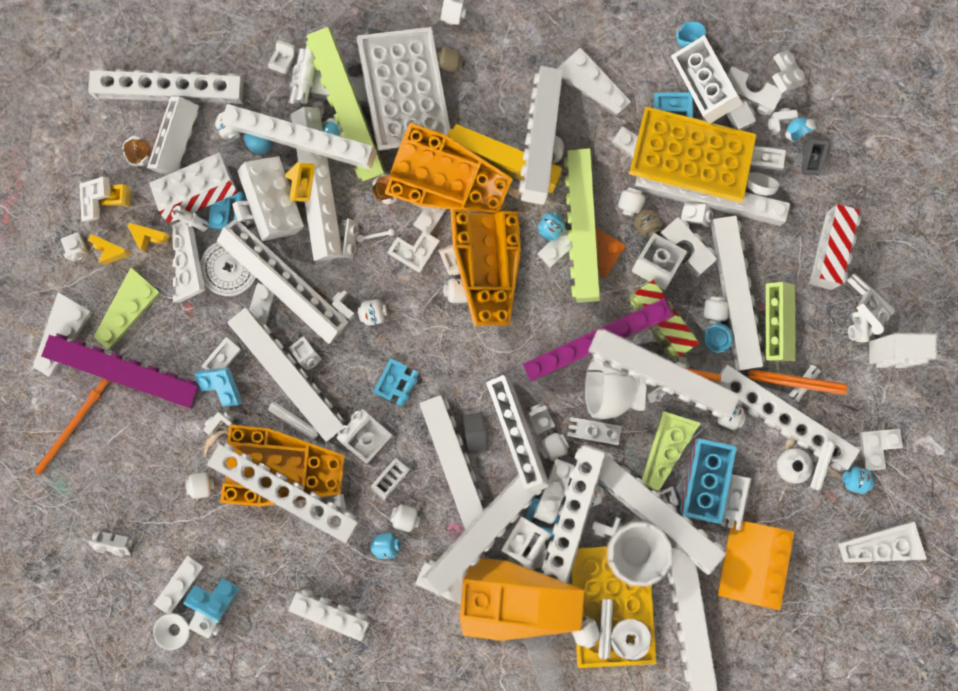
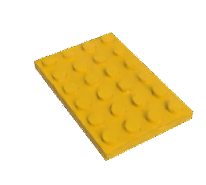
[629,106,756,203]
[571,546,656,668]

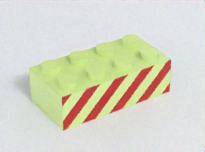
[630,280,699,360]

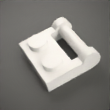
[857,290,891,334]
[501,516,552,569]

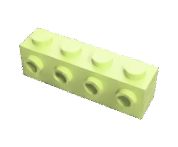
[766,282,795,362]

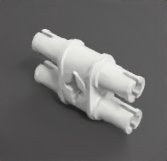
[288,45,316,107]

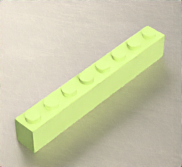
[306,27,386,181]
[564,148,600,303]

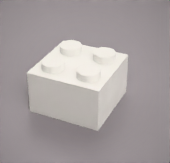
[632,233,687,290]

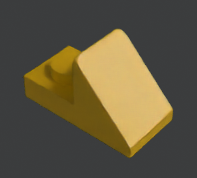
[284,162,315,202]
[100,184,131,207]
[128,223,170,252]
[88,234,131,265]

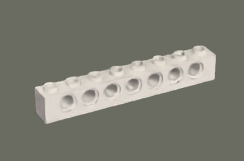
[88,68,244,104]
[714,365,860,471]
[207,443,358,543]
[542,444,608,583]

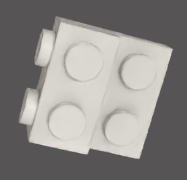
[336,409,392,464]

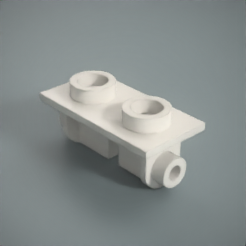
[338,219,359,260]
[89,531,133,557]

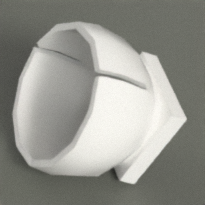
[585,358,647,419]
[607,521,671,586]

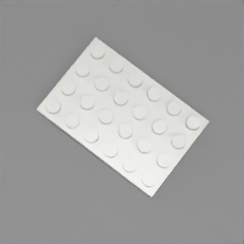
[357,27,450,151]

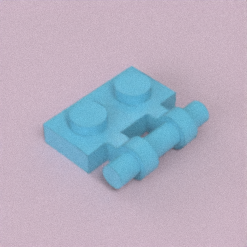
[373,358,419,407]

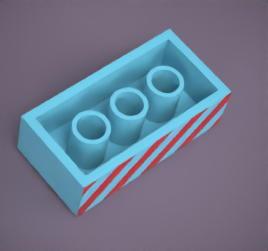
[679,438,737,524]

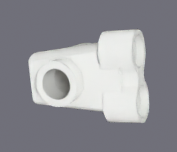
[848,312,873,342]

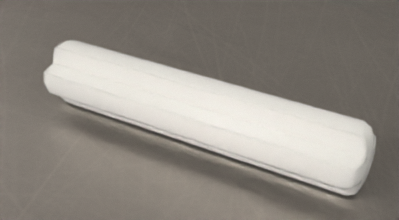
[847,273,895,317]
[268,402,319,440]
[811,438,836,490]
[599,599,613,659]

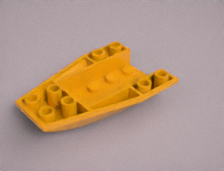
[385,122,512,213]
[451,209,521,326]
[220,424,345,507]
[460,558,585,641]

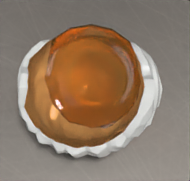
[122,135,151,166]
[372,174,398,204]

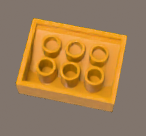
[717,521,794,610]

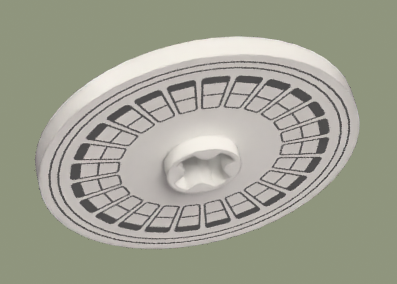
[200,242,256,296]

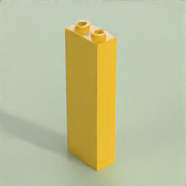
[448,124,562,194]

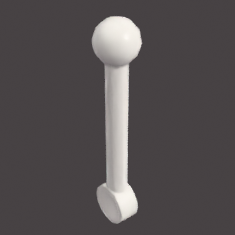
[356,229,395,243]

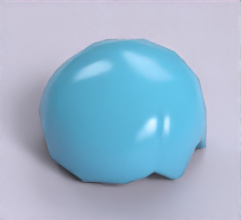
[676,21,706,48]
[244,133,274,154]
[704,324,734,353]

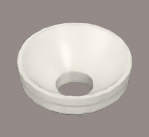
[746,172,780,197]
[777,448,813,484]
[153,613,190,650]

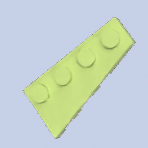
[94,268,160,350]
[641,411,701,491]

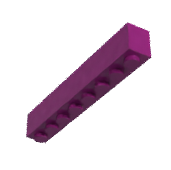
[523,298,675,382]
[41,333,200,408]

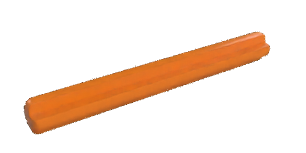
[748,369,847,395]

